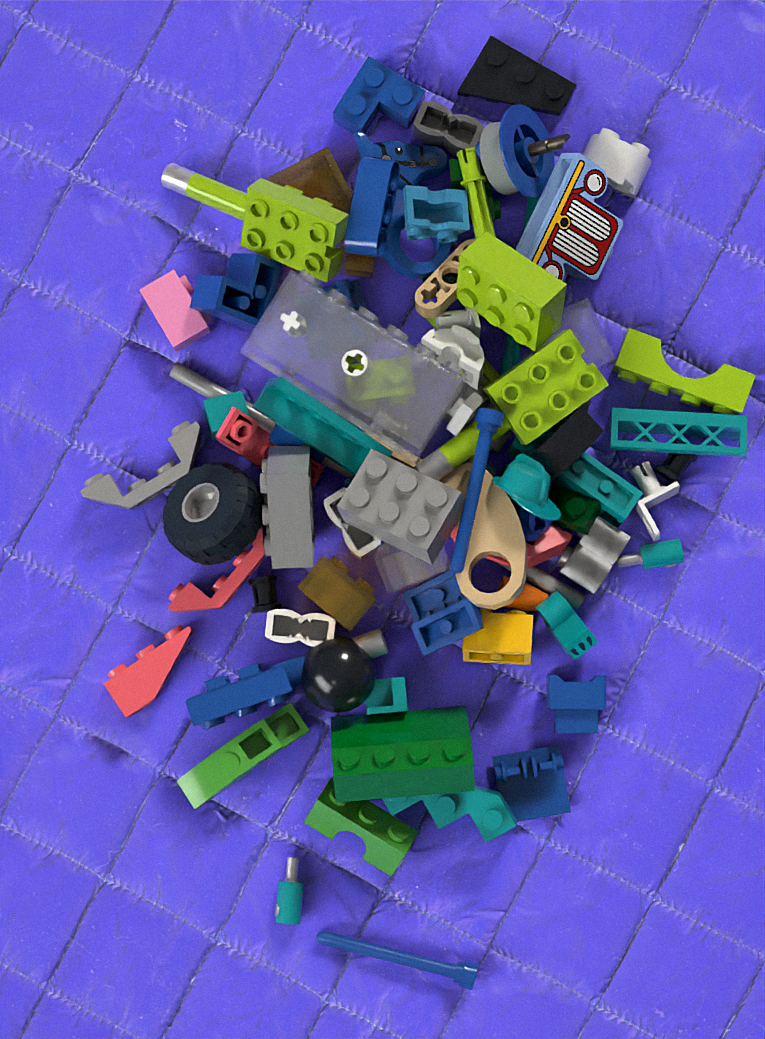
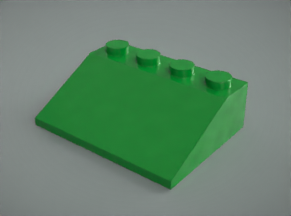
[331,706,475,802]

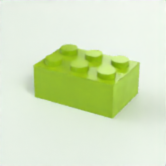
[456,231,567,352]

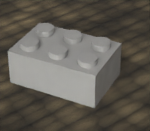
[260,445,315,569]
[337,449,464,565]

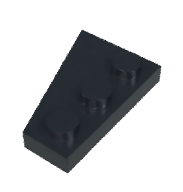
[457,36,577,116]

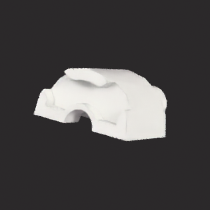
[583,128,651,199]
[420,325,484,390]

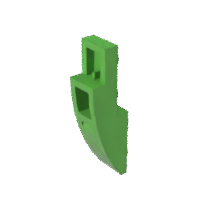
[176,702,309,810]

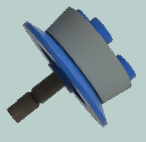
[476,104,571,199]

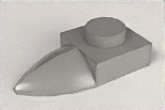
[446,392,490,436]

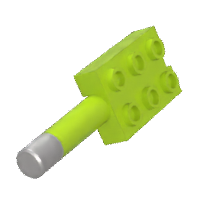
[161,163,349,283]
[414,329,609,481]

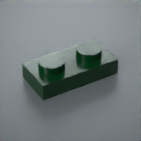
[548,486,601,535]

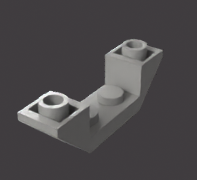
[80,421,203,511]

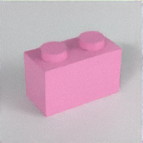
[139,270,212,352]

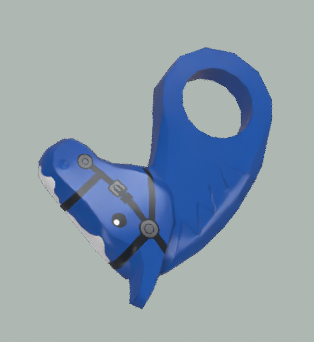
[353,130,451,280]

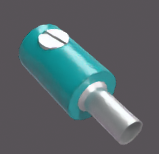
[617,538,684,570]
[275,857,304,924]

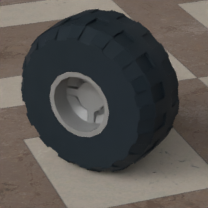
[163,462,264,565]

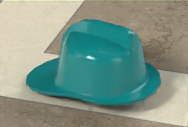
[492,454,561,521]

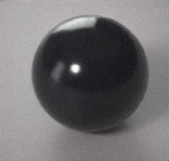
[301,636,376,713]

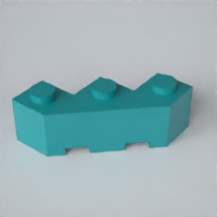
[383,785,517,843]

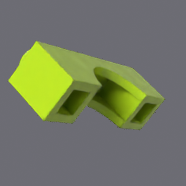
[612,328,756,415]

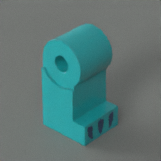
[535,590,599,660]

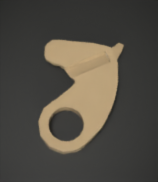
[439,456,527,610]

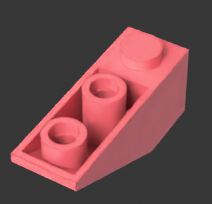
[103,625,194,718]

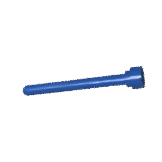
[450,408,505,574]
[316,931,479,990]

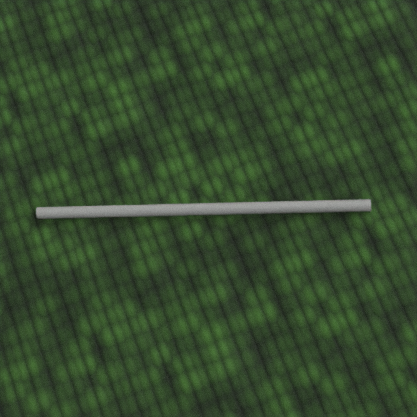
[169,362,586,610]

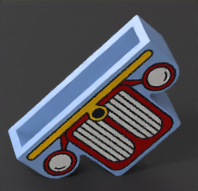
[515,153,623,281]

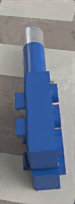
[185,628,388,730]

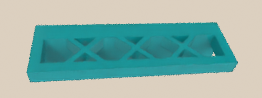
[252,376,393,476]
[608,407,747,457]
[506,428,643,528]

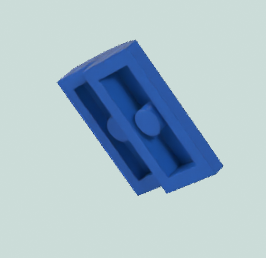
[403,570,484,656]

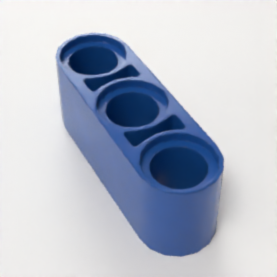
[345,157,400,258]

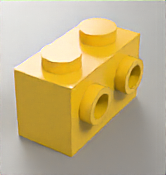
[462,608,533,665]

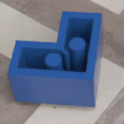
[333,56,426,134]
[190,253,282,329]

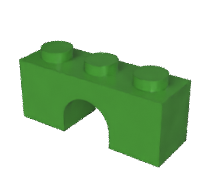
[304,777,419,876]

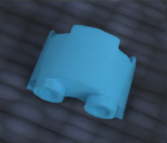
[403,185,470,243]

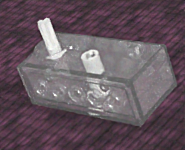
[240,269,470,464]

